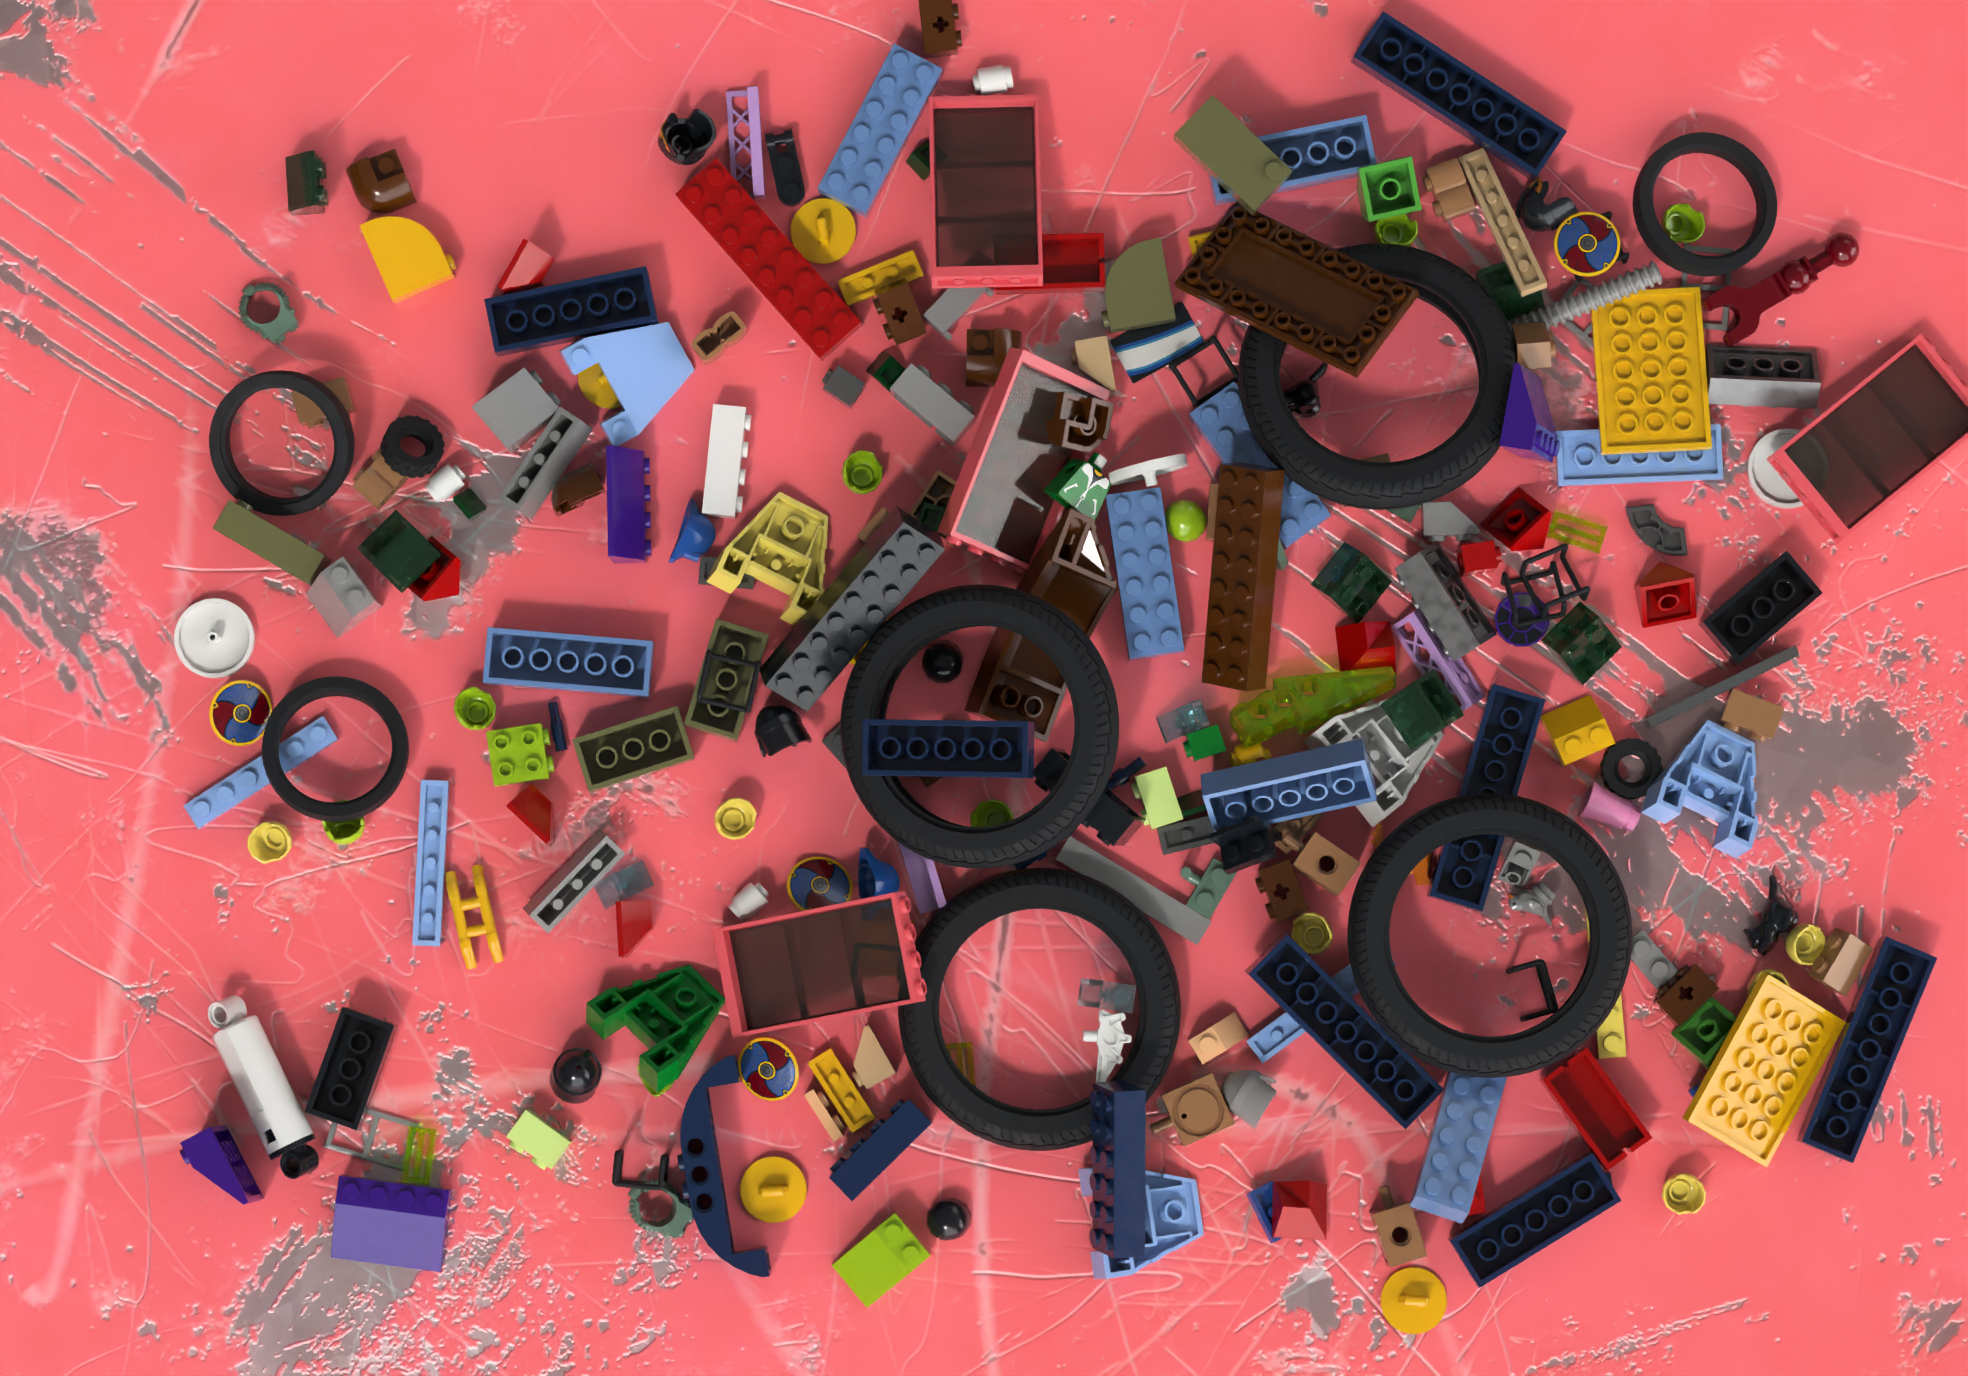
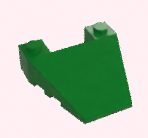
[586,964,725,1093]

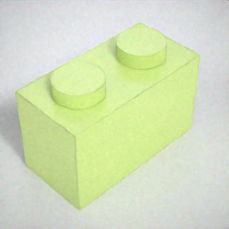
[1131,767,1183,830]
[506,1109,573,1170]

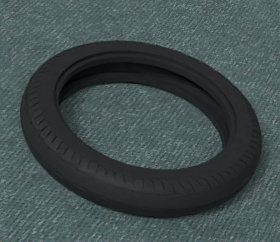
[1238,243,1518,510]
[840,584,1119,869]
[1347,793,1633,1078]
[898,868,1181,1151]

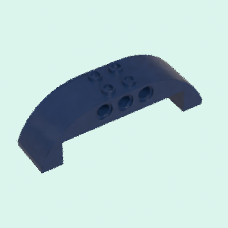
[677,1055,772,1277]

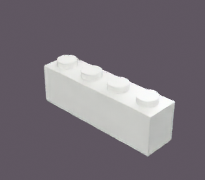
[702,404,752,519]

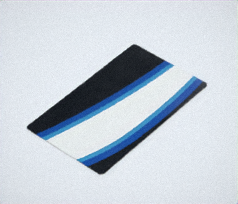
[1110,302,1205,383]

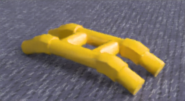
[445,865,504,969]

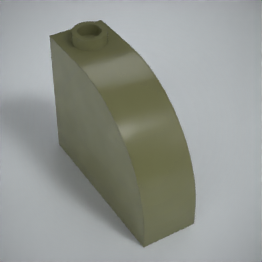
[1101,238,1176,334]

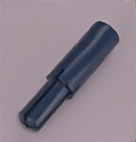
[548,702,568,752]

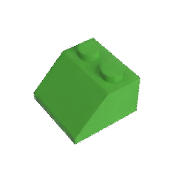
[1357,156,1422,222]
[1671,996,1737,1070]

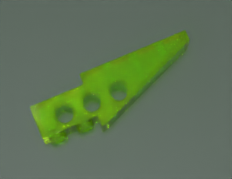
[1230,666,1396,748]

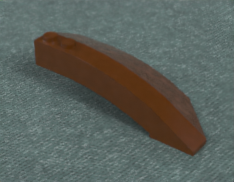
[964,508,1119,742]

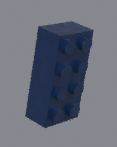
[829,1098,932,1201]

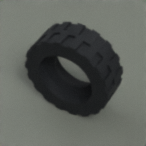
[380,415,445,478]
[1600,738,1663,799]

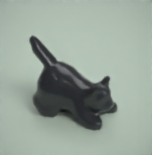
[1282,362,1328,417]
[1743,875,1798,956]

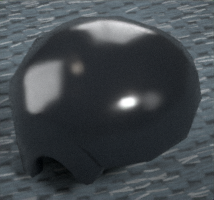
[922,640,964,683]
[926,1198,971,1241]

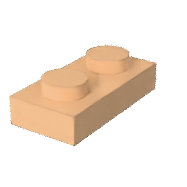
[804,1089,845,1142]

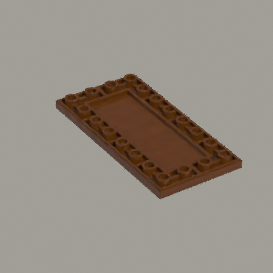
[1175,201,1419,378]

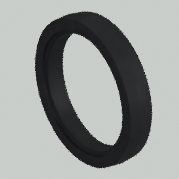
[1632,132,1777,277]
[209,370,355,516]
[262,676,409,822]

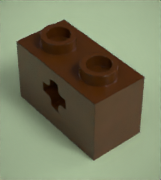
[919,0,962,58]
[872,278,927,345]
[1255,859,1310,923]
[1653,964,1719,1026]

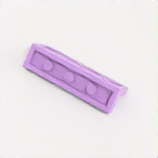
[726,86,765,199]
[1391,609,1486,719]
[898,842,946,914]

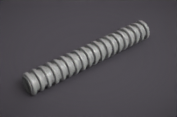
[1508,261,1663,331]

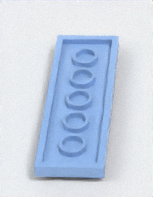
[1556,424,1723,487]

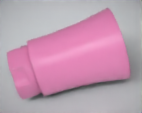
[1578,781,1642,832]

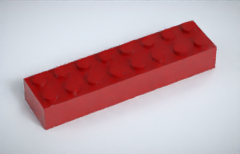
[675,158,863,361]

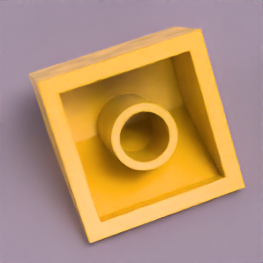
[1540,695,1616,767]

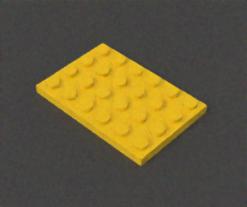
[1590,287,1712,455]
[1682,972,1846,1167]

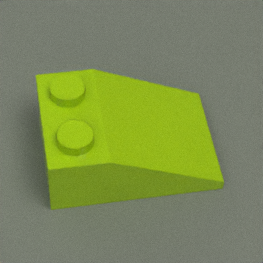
[832,1212,931,1308]

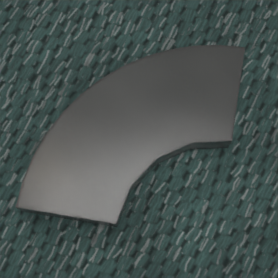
[1625,504,1688,556]

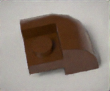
[346,149,417,214]
[966,328,1022,387]
[1046,392,1114,452]
[551,462,606,517]

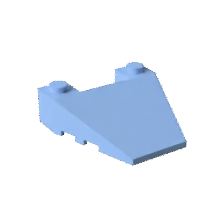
[559,322,695,446]
[1641,720,1758,858]
[1078,1167,1204,1279]

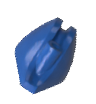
[668,498,716,563]
[858,848,900,920]

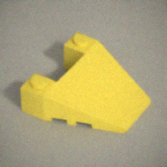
[706,492,828,626]

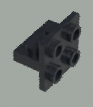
[1209,816,1283,875]

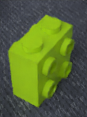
[486,723,555,787]

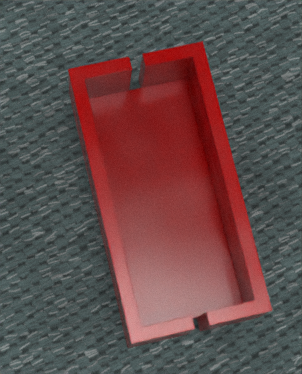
[994,233,1105,295]
[1539,1047,1652,1170]

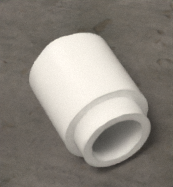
[972,65,1013,96]
[424,464,466,503]
[728,882,769,922]

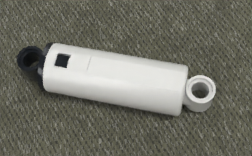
[208,995,319,1179]

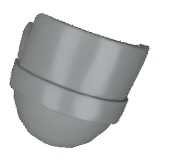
[1222,1070,1277,1129]

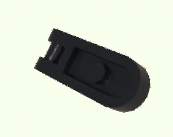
[765,128,805,207]

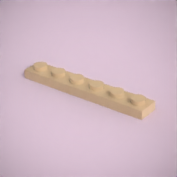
[1458,148,1547,297]

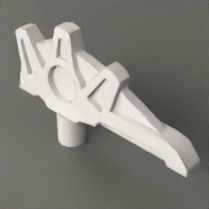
[1083,1009,1132,1082]

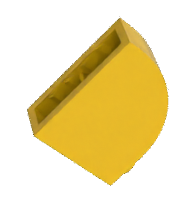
[359,216,457,304]

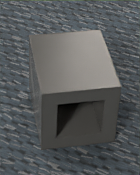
[822,366,866,409]

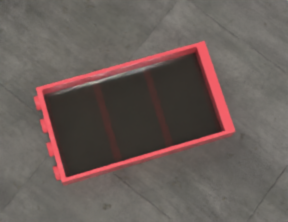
[929,92,1043,288]
[1767,334,1968,544]
[937,347,1110,576]
[712,891,927,1038]

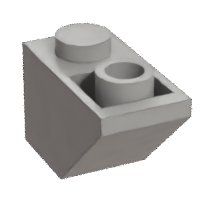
[1421,501,1479,542]
[1497,838,1542,889]

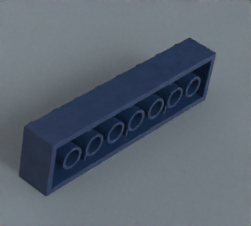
[1351,11,1567,182]
[1427,684,1546,912]
[1245,932,1444,1129]
[1797,936,1937,1163]

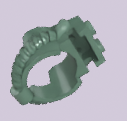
[238,282,300,344]
[627,1179,693,1239]

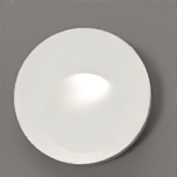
[1747,429,1828,509]
[1108,454,1188,487]
[174,598,255,679]

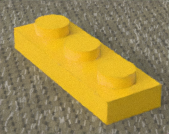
[837,250,924,307]
[808,1048,876,1133]

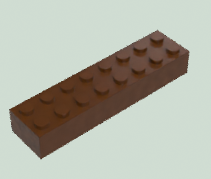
[1202,462,1285,692]

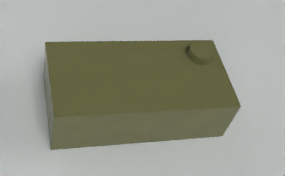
[1173,95,1292,215]
[213,499,331,586]
[684,619,769,743]
[572,706,694,794]

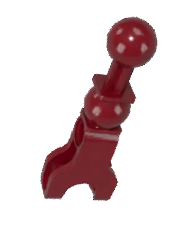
[1701,232,1859,347]

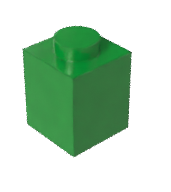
[1182,724,1226,762]

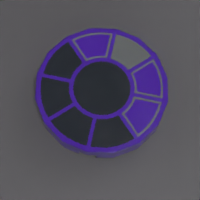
[1494,592,1549,647]

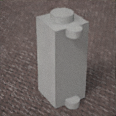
[923,287,994,341]

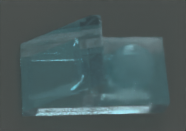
[1156,699,1210,743]
[594,860,655,910]
[1077,978,1136,1013]

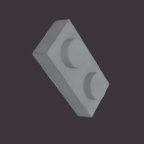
[1631,929,1678,990]

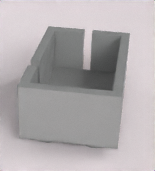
[890,363,975,447]

